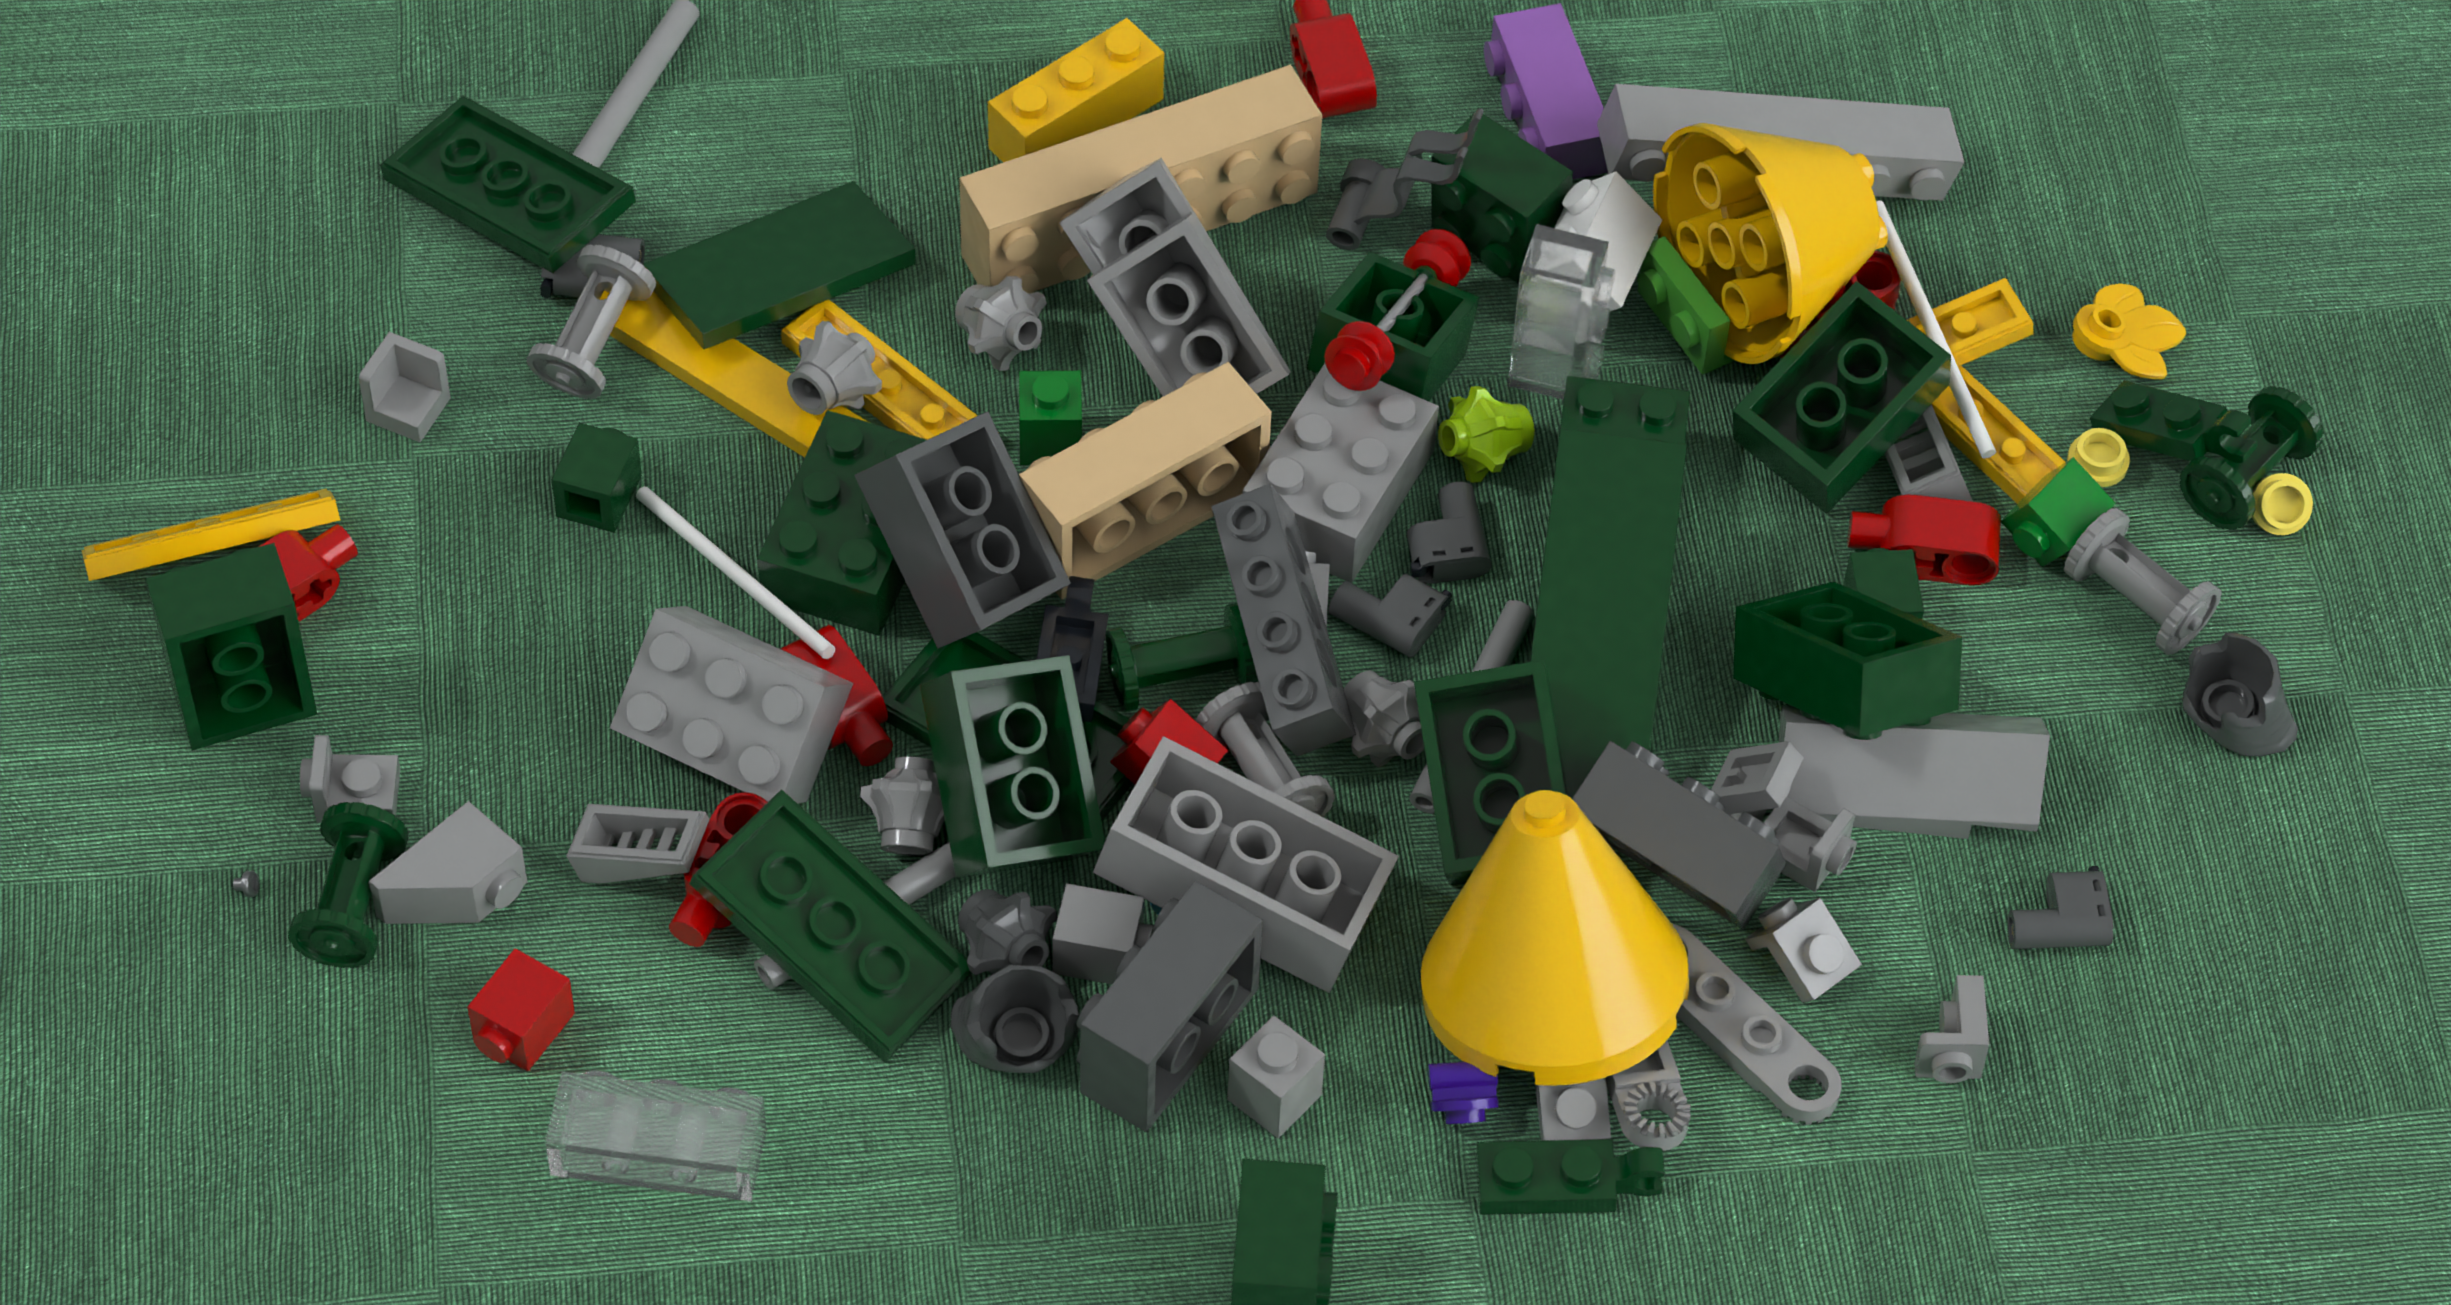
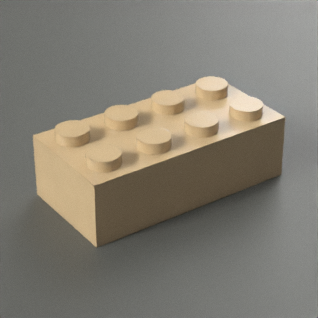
[1019,362,1272,599]

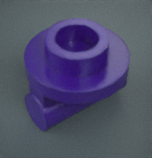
[1428,1062,1499,1124]

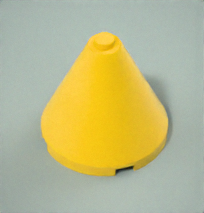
[1421,790,1689,1086]

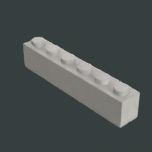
[1597,84,1964,201]

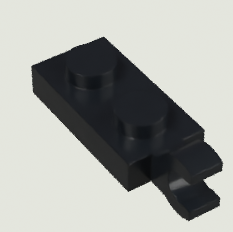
[1036,576,1109,723]

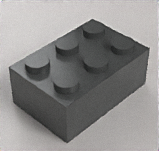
[854,411,1071,648]
[1573,741,1786,930]
[1077,881,1263,1133]

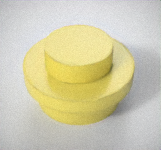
[2067,428,2130,487]
[2252,473,2313,535]

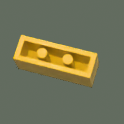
[988,18,1165,163]

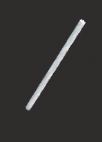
[1876,201,1996,459]
[636,486,835,659]

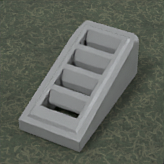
[1885,404,1973,502]
[566,804,710,883]

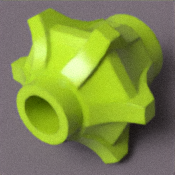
[1438,386,1534,483]

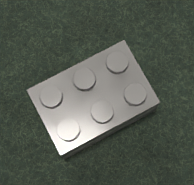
[1242,363,1439,583]
[610,606,853,804]

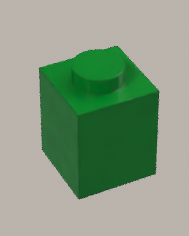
[1019,370,1082,465]
[2001,457,2116,567]

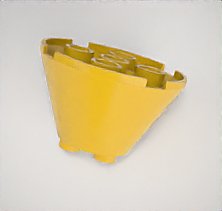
[1653,123,1888,364]

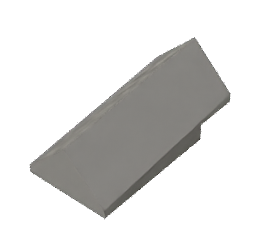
[1059,158,1291,396]
[1779,705,2050,839]

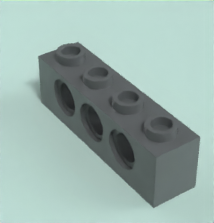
[1211,484,1356,757]

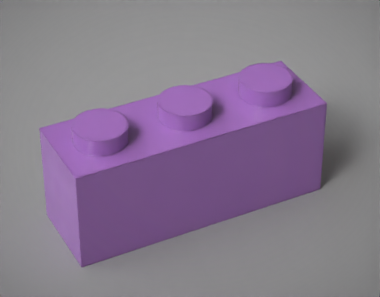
[1484,3,1608,180]

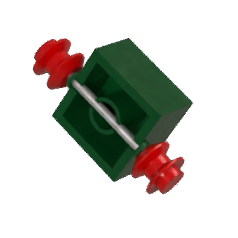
[1306,229,1480,401]

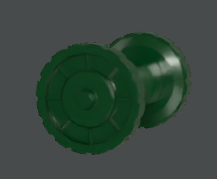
[2179,386,2324,530]
[1105,603,1258,713]
[288,802,409,968]

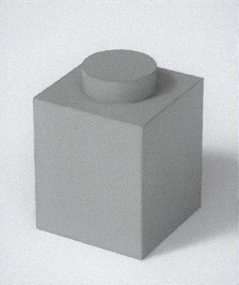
[1053,884,1154,984]
[1227,1015,1325,1138]

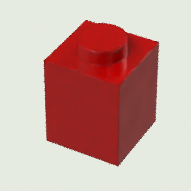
[1110,698,1228,785]
[467,948,575,1072]

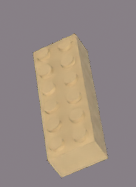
[960,65,1322,294]

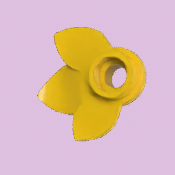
[2072,283,2187,379]

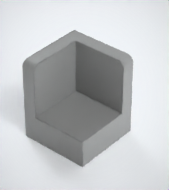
[359,332,451,442]

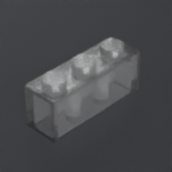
[1507,224,1616,400]
[545,1070,767,1201]

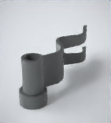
[1326,108,1484,250]

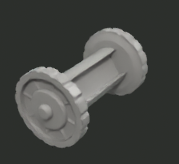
[526,245,656,399]
[2064,508,2222,655]
[1196,682,1335,817]

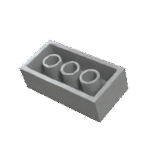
[1093,736,1399,993]

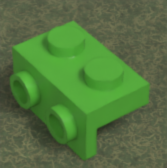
[1637,236,1735,375]

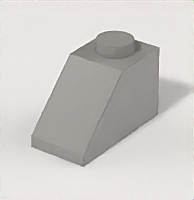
[369,801,528,924]

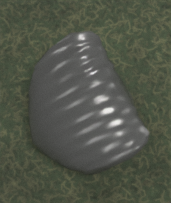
[2182,633,2298,757]
[950,965,1079,1073]

